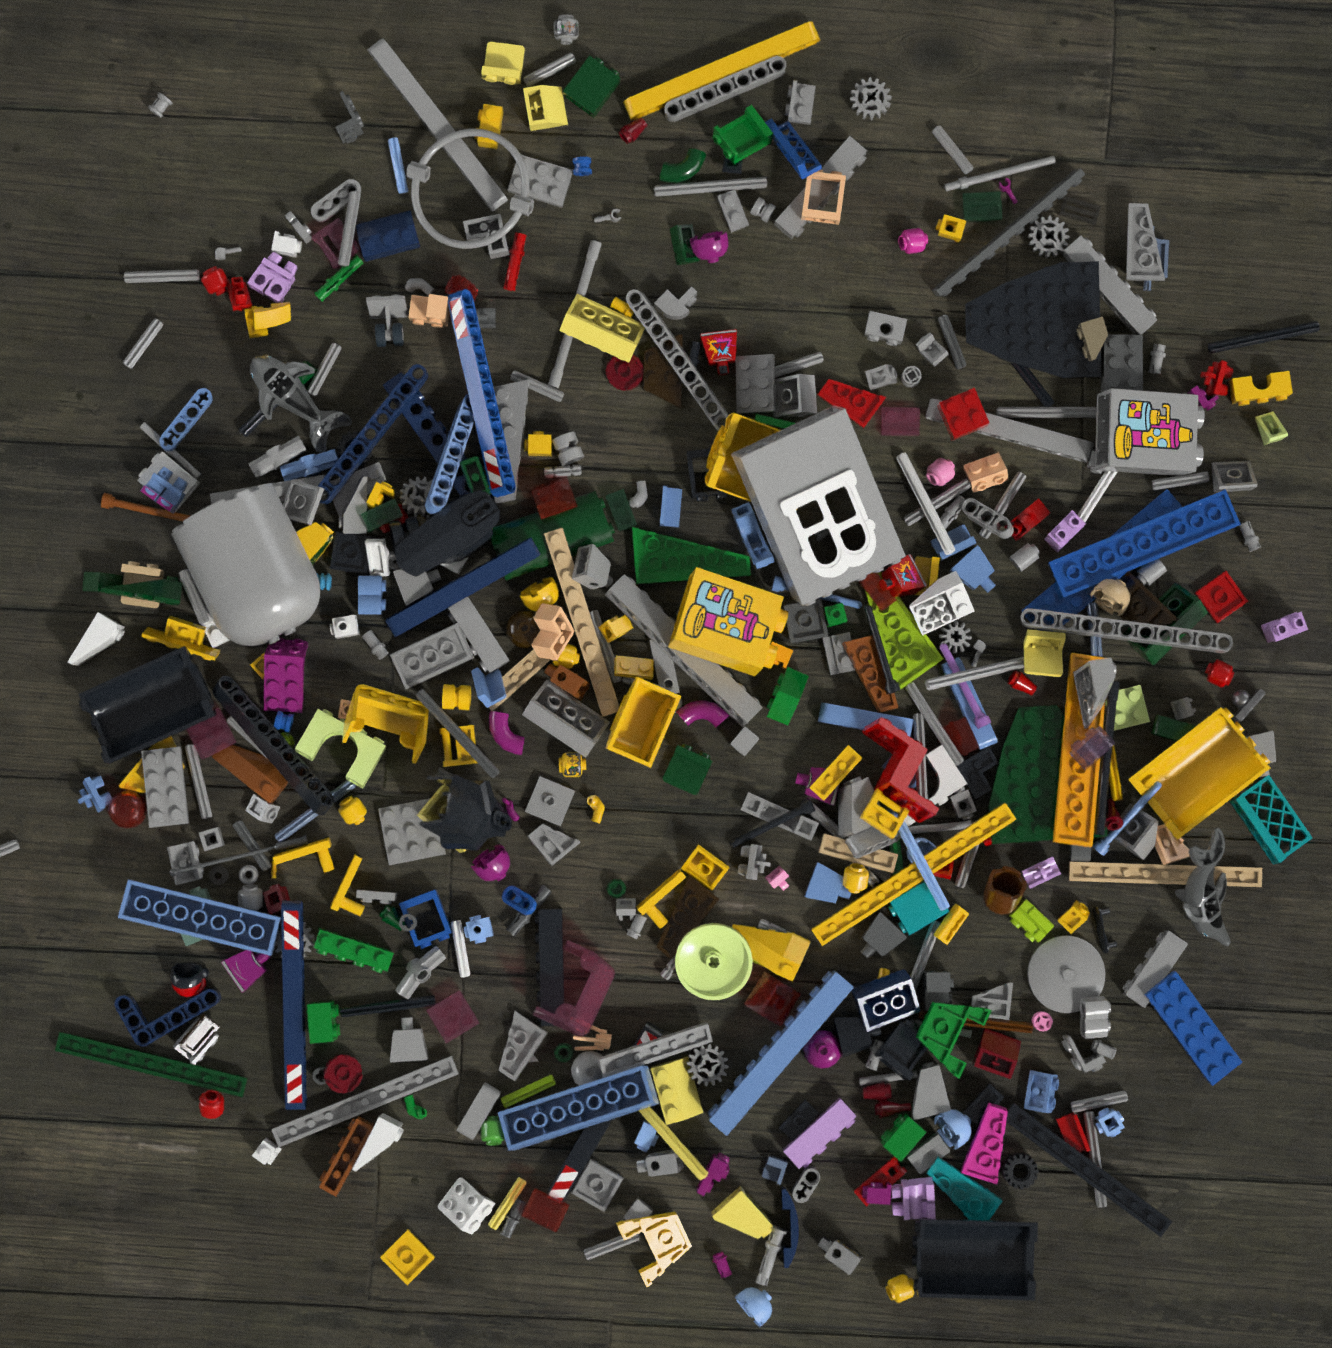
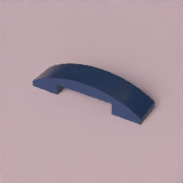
[781,1187,799,1268]

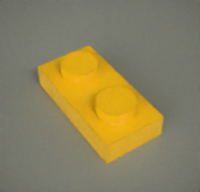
[614,655,653,680]

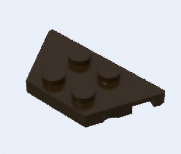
[644,334,683,408]
[1116,571,1179,635]

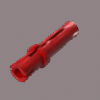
[503,233,527,291]

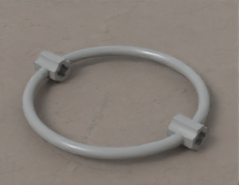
[406,128,534,249]

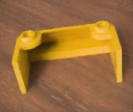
[342,684,429,764]

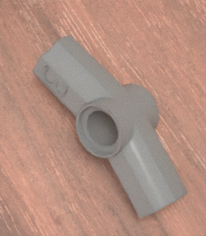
[396,946,446,999]

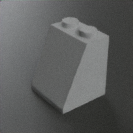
[838,776,881,838]

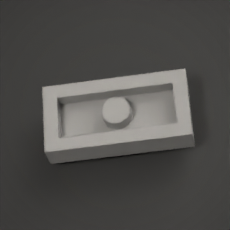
[717,189,749,232]
[356,890,397,904]

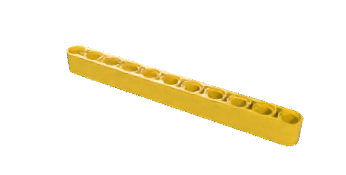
[623,22,820,120]

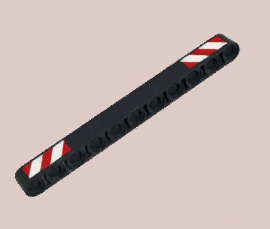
[540,1021,664,1214]

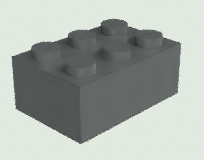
[1101,335,1143,392]

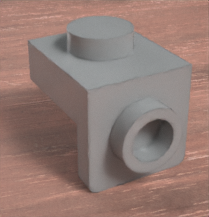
[916,332,949,367]

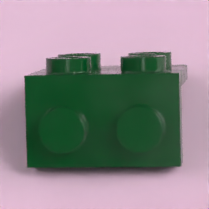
[663,744,713,795]

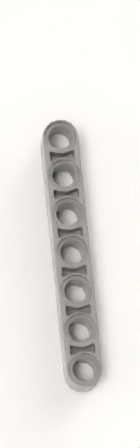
[664,56,786,122]

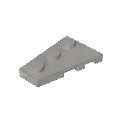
[499,1011,548,1081]

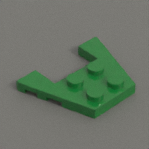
[916,1002,992,1079]

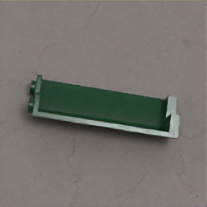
[491,491,615,580]

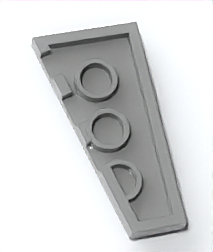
[1126,203,1165,281]

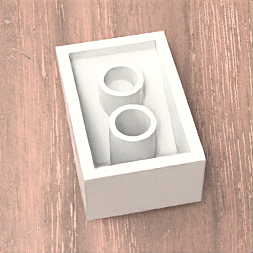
[68,613,125,666]
[352,1113,404,1171]

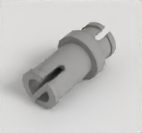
[1148,344,1166,374]
[1238,521,1261,552]
[362,630,389,660]
[865,1039,883,1071]

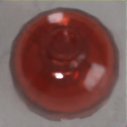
[108,790,148,829]

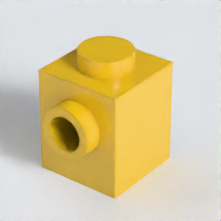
[525,431,552,456]

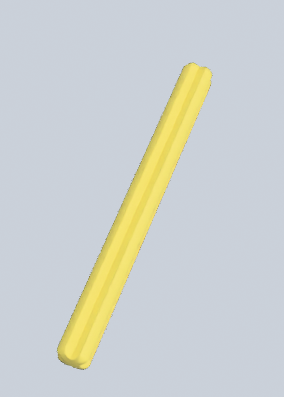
[638,1107,708,1180]

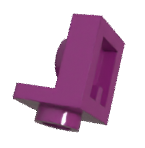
[1187,386,1219,411]

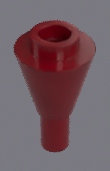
[1105,799,1123,830]
[875,1100,911,1119]

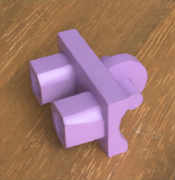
[1021,856,1061,889]

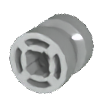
[750,197,776,223]
[901,366,921,388]

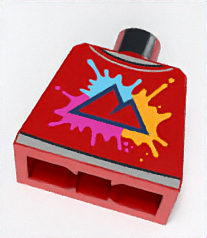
[700,329,737,375]
[879,554,927,597]

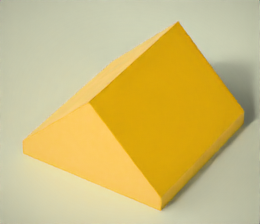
[681,844,730,891]

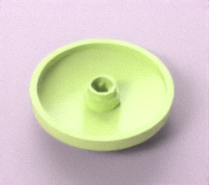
[675,923,752,1000]

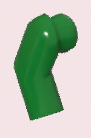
[404,1095,427,1119]

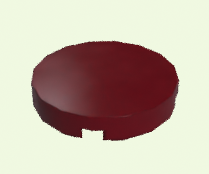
[606,354,644,391]
[324,1054,362,1093]

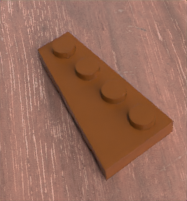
[842,635,898,713]

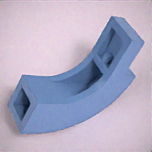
[731,502,775,569]

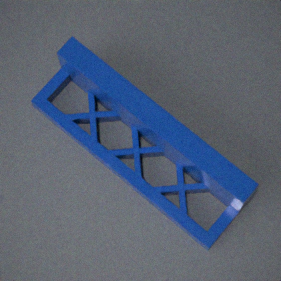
[765,119,822,179]

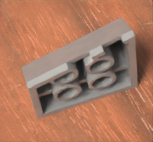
[1073,658,1116,729]

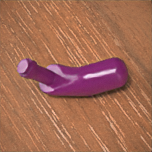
[502,798,519,822]

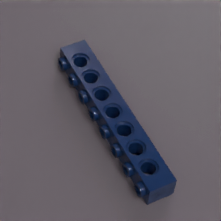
[383,372,471,496]

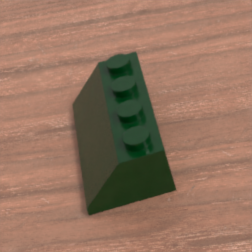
[1123,582,1208,666]

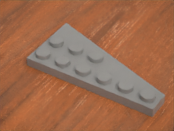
[493,379,530,504]

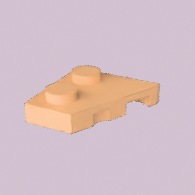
[1155,824,1190,866]

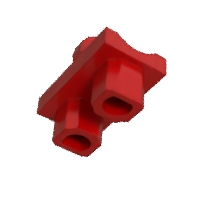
[227,277,252,311]
[1200,361,1233,396]

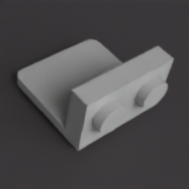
[1062,1034,1106,1073]

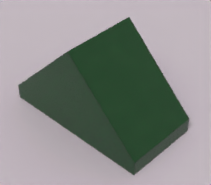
[82,572,123,593]

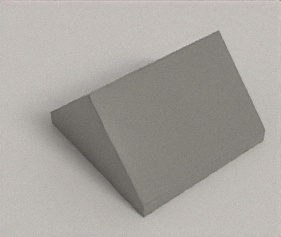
[1212,461,1257,493]

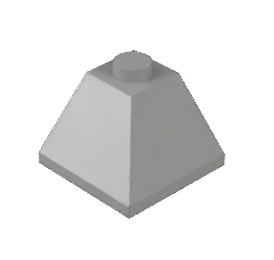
[1108,803,1158,860]

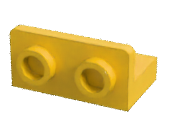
[366,481,395,511]

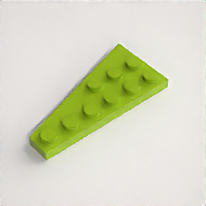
[862,571,943,689]

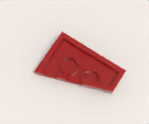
[817,379,886,429]

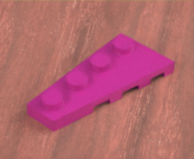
[961,1102,1008,1185]

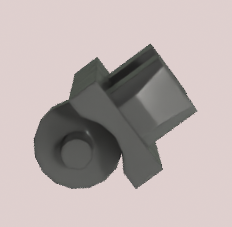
[475,308,496,328]

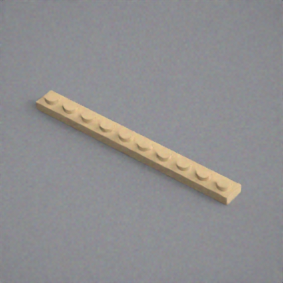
[544,528,619,717]
[1068,862,1262,887]

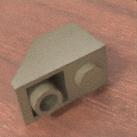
[1076,316,1108,362]

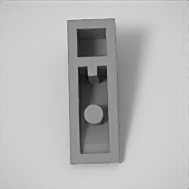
[339,474,367,534]

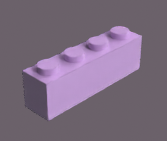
[783,1097,856,1169]

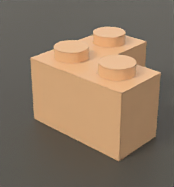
[408,294,450,328]
[531,603,575,660]

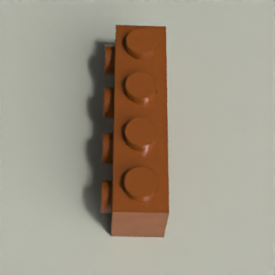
[319,1116,375,1197]

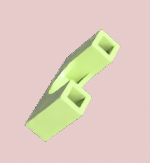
[295,709,386,789]

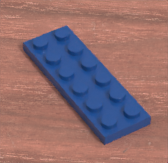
[1144,971,1242,1086]

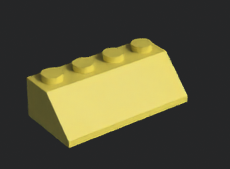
[559,294,645,362]

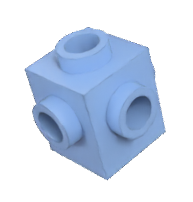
[463,915,494,944]
[1095,1108,1125,1137]

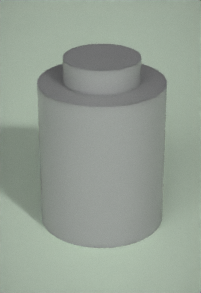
[1009,543,1040,572]
[1136,559,1167,586]

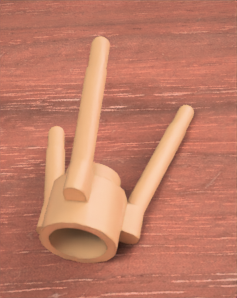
[570,1017,612,1051]

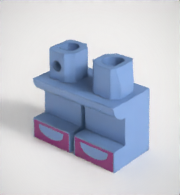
[140,467,188,513]

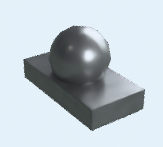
[1232,688,1265,722]

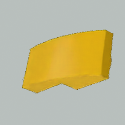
[253,302,291,330]

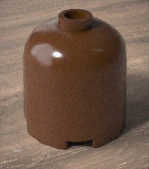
[983,866,1027,915]

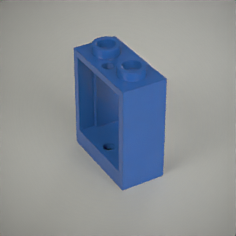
[399,889,452,949]

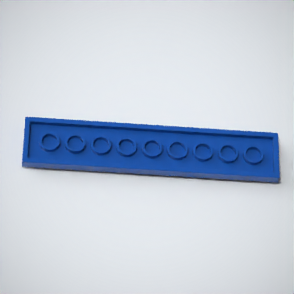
[1021,489,1182,632]
[1048,489,1241,598]

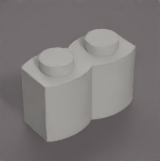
[1080,996,1111,1039]

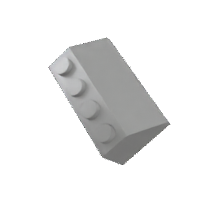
[522,680,610,758]

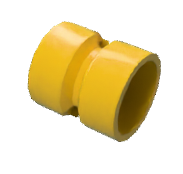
[442,684,471,710]

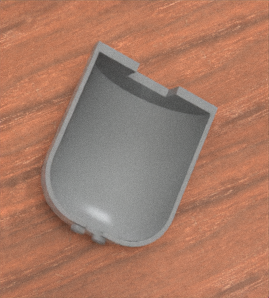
[171,483,320,646]

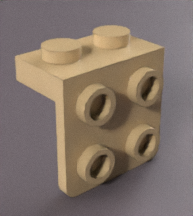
[121,561,164,608]

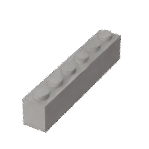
[774,136,867,240]
[1062,236,1157,335]

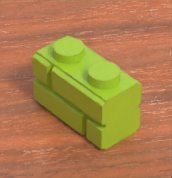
[1009,899,1054,943]

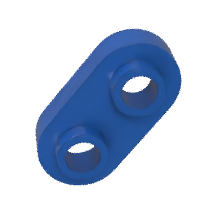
[502,886,537,915]

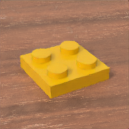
[380,1229,436,1285]

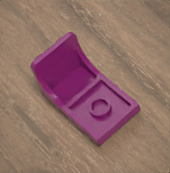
[264,638,308,713]

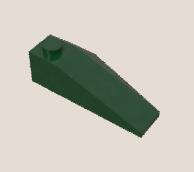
[101,576,182,606]

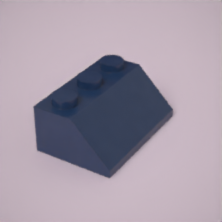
[356,210,421,262]
[851,969,921,1032]

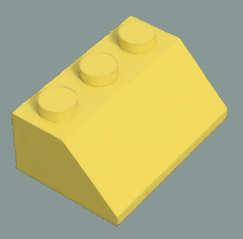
[651,1056,703,1125]

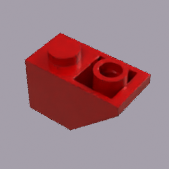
[1004,498,1051,541]

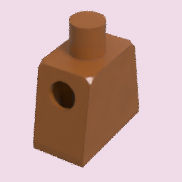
[544,663,591,701]

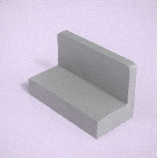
[906,1132,950,1174]

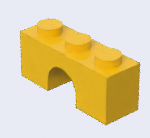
[1229,371,1293,406]

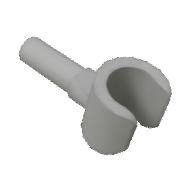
[594,209,621,222]
[215,247,242,260]
[971,639,986,667]

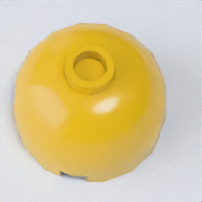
[520,577,559,612]

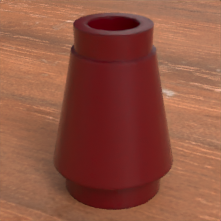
[619,117,647,144]
[863,1081,892,1101]

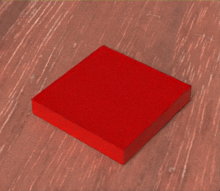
[1194,571,1248,624]

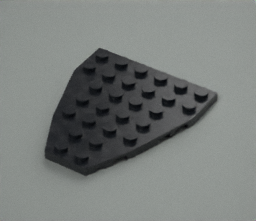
[965,261,1101,378]

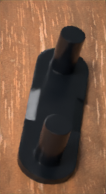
[1093,906,1117,953]

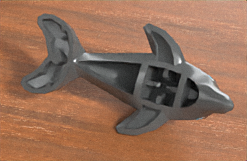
[250,354,352,453]
[1175,827,1230,946]

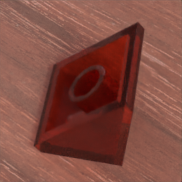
[521,1188,569,1233]

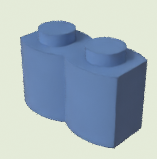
[358,576,386,615]

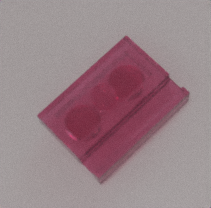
[881,407,920,436]

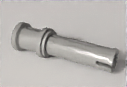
[755,1225,787,1286]

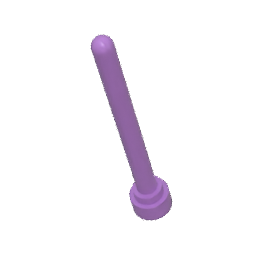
[940,643,991,729]

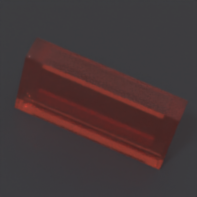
[859,572,897,612]

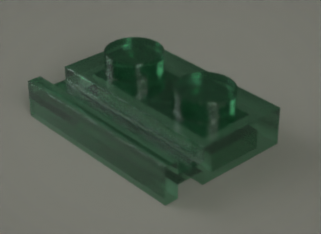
[962,191,1003,222]

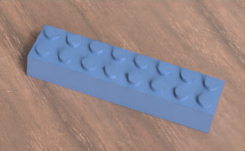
[118,880,281,956]
[498,1065,659,1151]

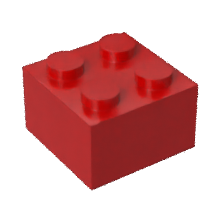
[937,388,990,441]

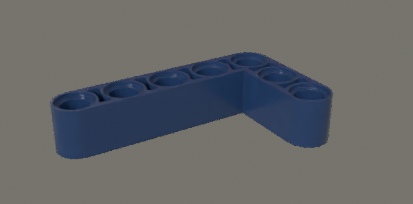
[115,988,221,1046]

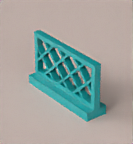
[1229,775,1313,865]

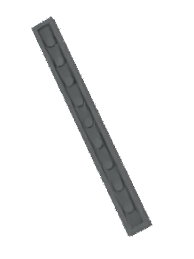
[931,169,1085,297]

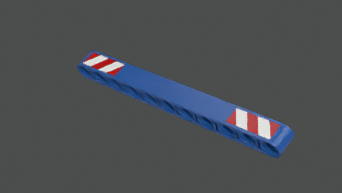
[448,289,516,498]

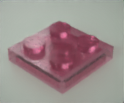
[187,708,237,760]
[426,990,480,1044]

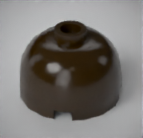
[506,610,540,649]

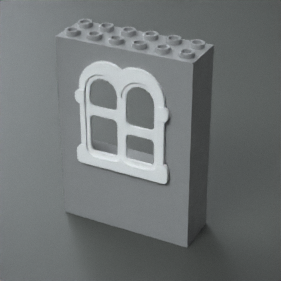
[731,405,905,606]

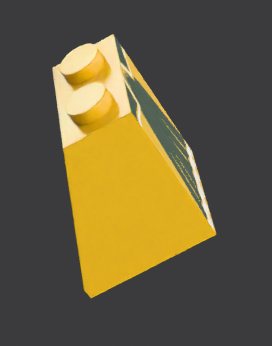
[296,522,334,566]

